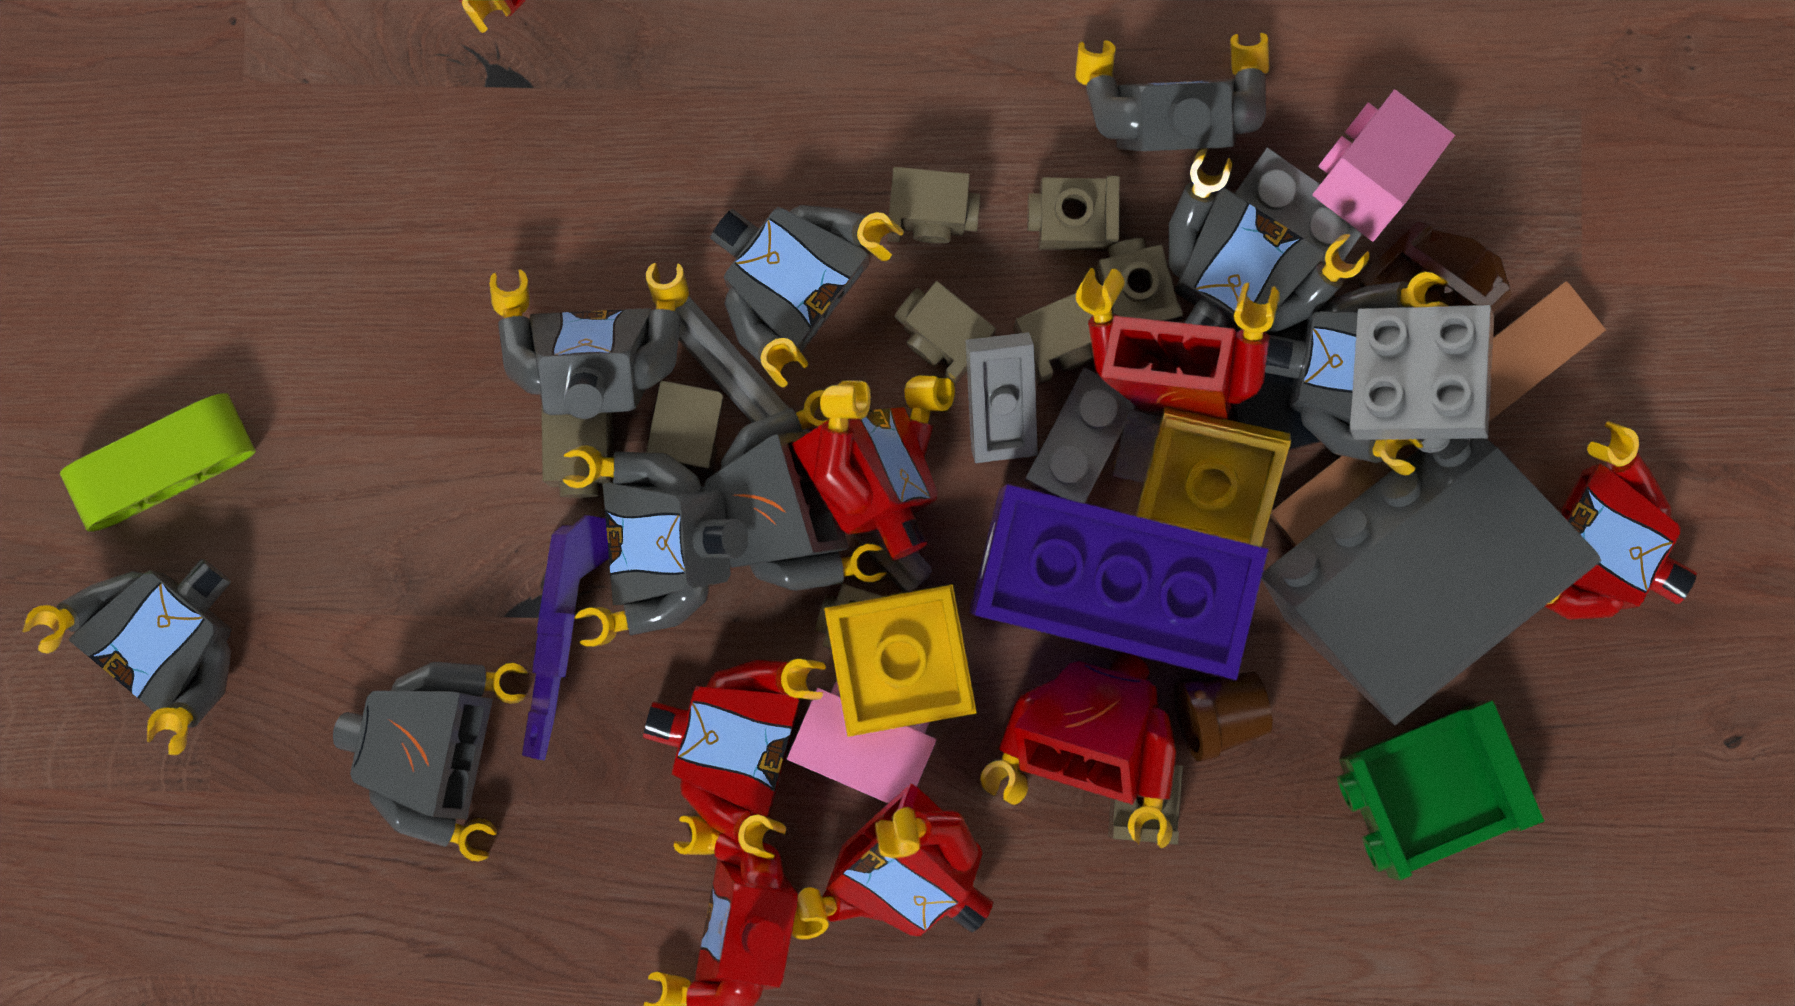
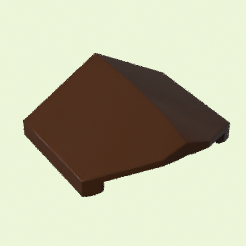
[1357,222,1512,312]

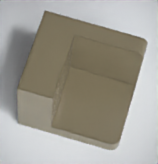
[646,381,723,474]

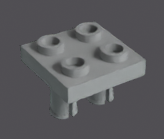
[1350,305,1494,453]

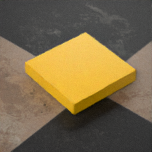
[1136,407,1291,547]
[824,584,977,737]

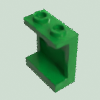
[1337,700,1544,881]

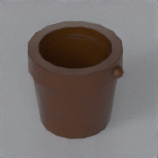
[1174,671,1273,762]

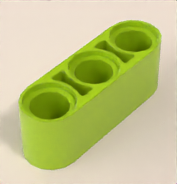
[60,393,256,532]

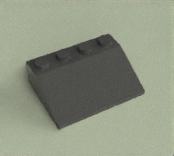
[1261,438,1601,725]

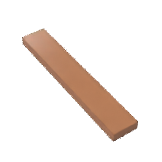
[1270,281,1606,547]

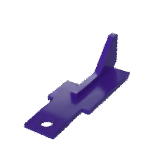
[522,515,609,760]

